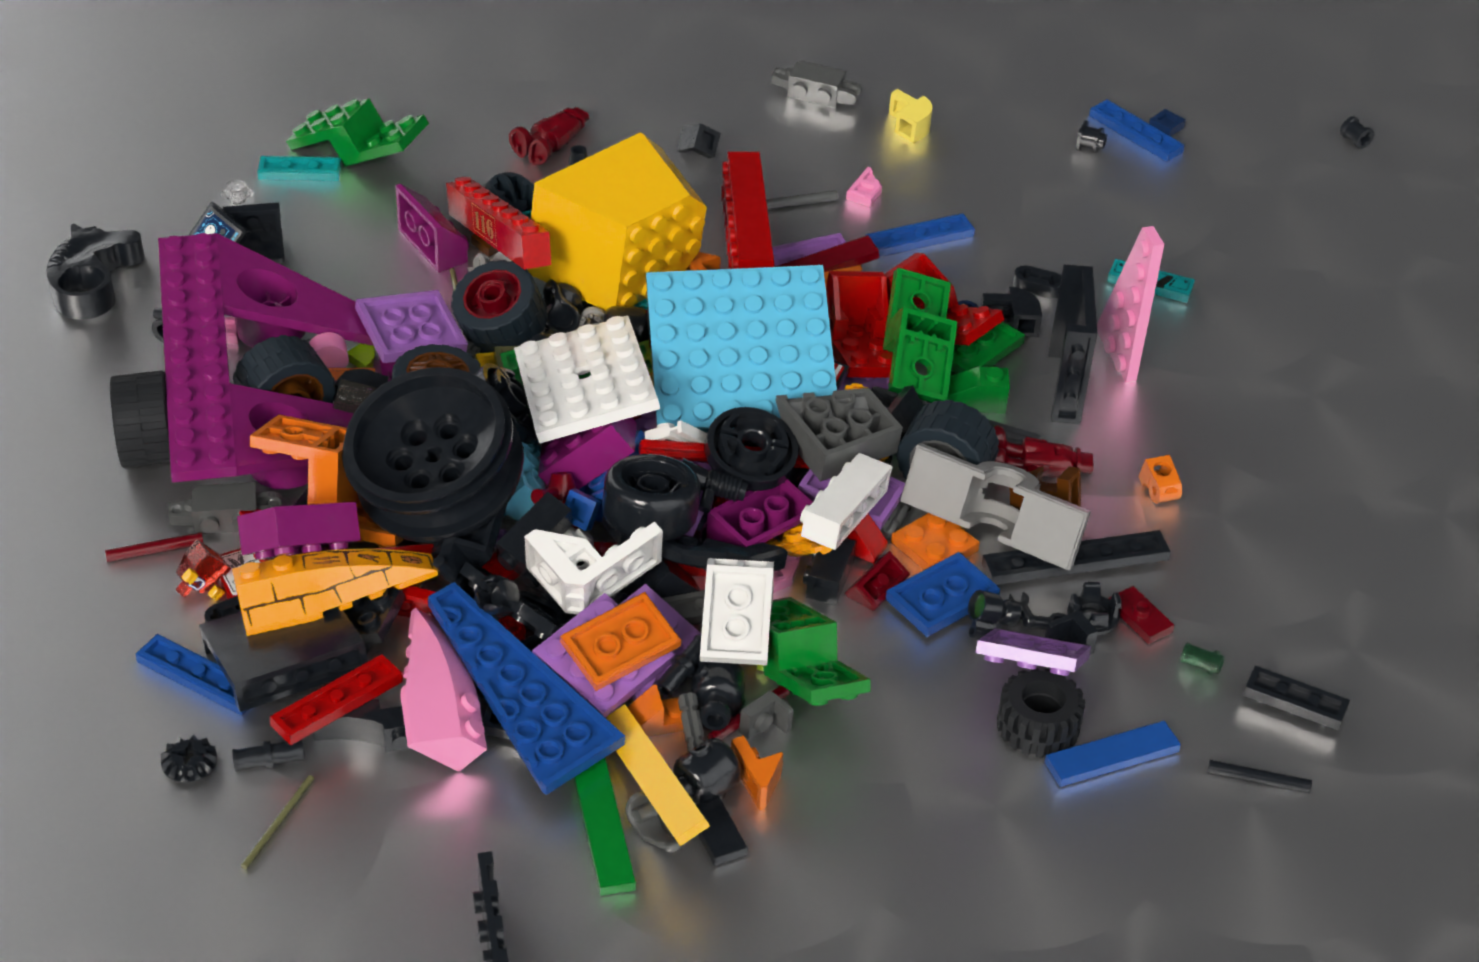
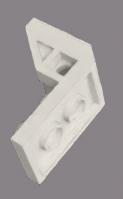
[524,521,663,614]
[700,558,774,665]

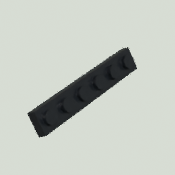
[982,530,1171,585]

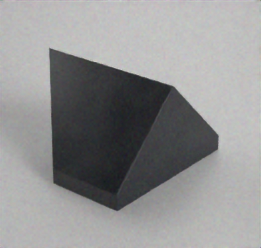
[633,559,701,598]

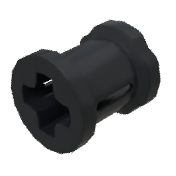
[1340,116,1374,149]

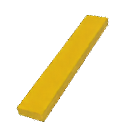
[606,704,710,847]

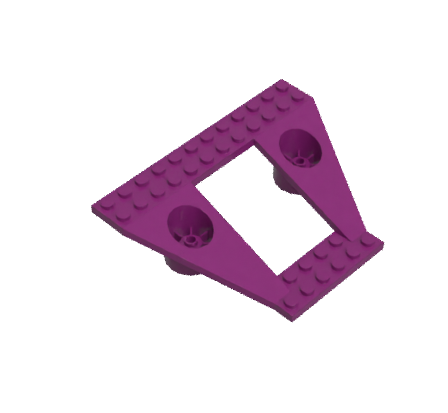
[158,233,396,489]

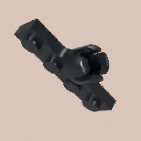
[459,561,564,640]

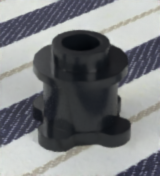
[1075,120,1108,153]

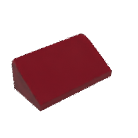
[844,551,910,611]

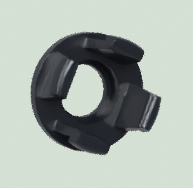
[1067,582,1122,635]

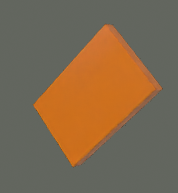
[560,592,682,691]

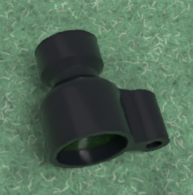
[968,590,1022,639]

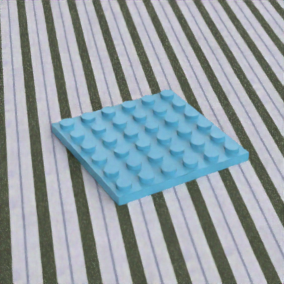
[646,265,837,433]

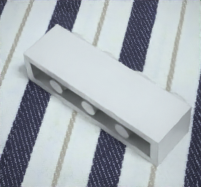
[800,453,893,550]

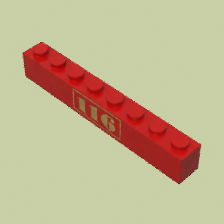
[446,177,551,270]

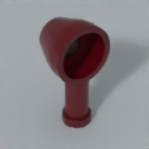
[531,472,577,504]

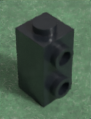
[803,538,856,605]

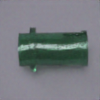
[1180,642,1225,675]

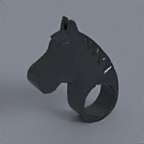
[46,223,145,319]

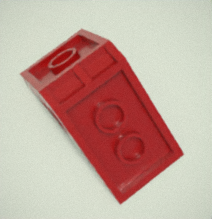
[885,253,1004,346]
[826,271,893,378]

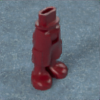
[509,107,589,165]
[993,425,1094,478]

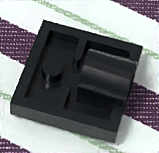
[343,588,406,654]

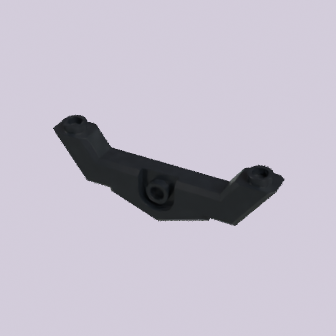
[602,515,788,572]

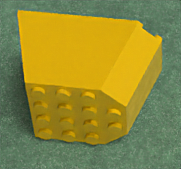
[527,132,707,311]

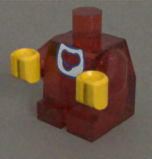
[175,539,231,601]

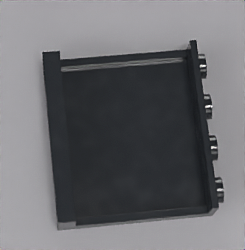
[1048,264,1098,424]
[199,607,368,712]

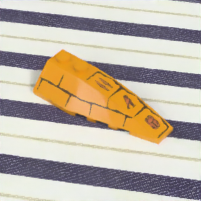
[232,549,438,636]

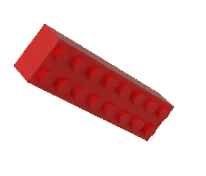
[721,151,774,269]

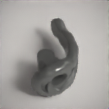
[625,792,683,853]

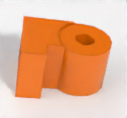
[1138,455,1182,504]

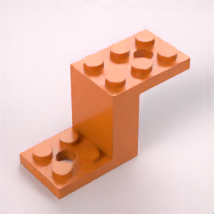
[250,415,404,548]

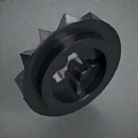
[161,734,217,782]

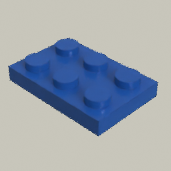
[886,552,1001,637]

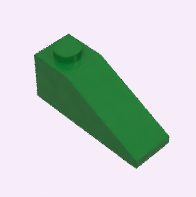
[947,367,1010,414]

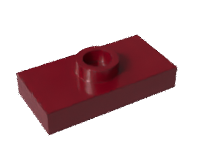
[1109,586,1175,645]

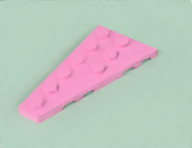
[1097,226,1165,382]

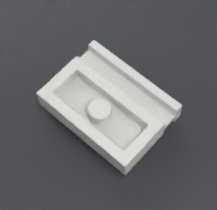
[644,420,707,443]

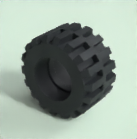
[997,668,1085,758]

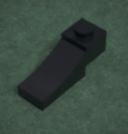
[313,699,411,752]

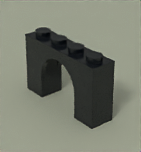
[496,492,645,617]

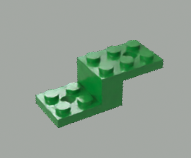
[286,98,429,166]
[883,268,957,402]
[764,597,871,706]

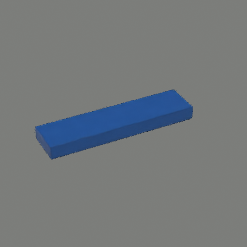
[1089,100,1185,162]
[866,213,975,257]
[135,634,249,716]
[1044,720,1181,787]

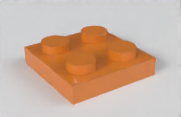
[891,513,980,570]

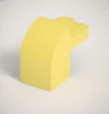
[889,89,933,144]

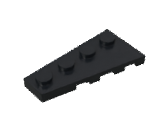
[473,851,509,962]

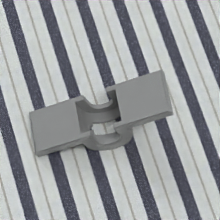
[900,443,1091,570]

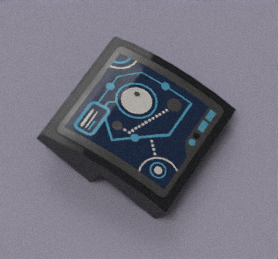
[188,201,251,245]

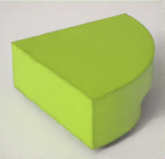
[347,343,376,368]

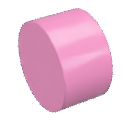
[309,332,349,368]

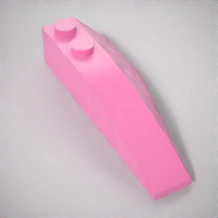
[400,607,487,772]

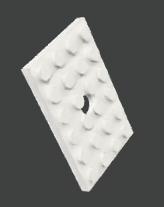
[514,315,660,444]

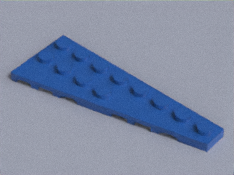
[428,582,625,795]

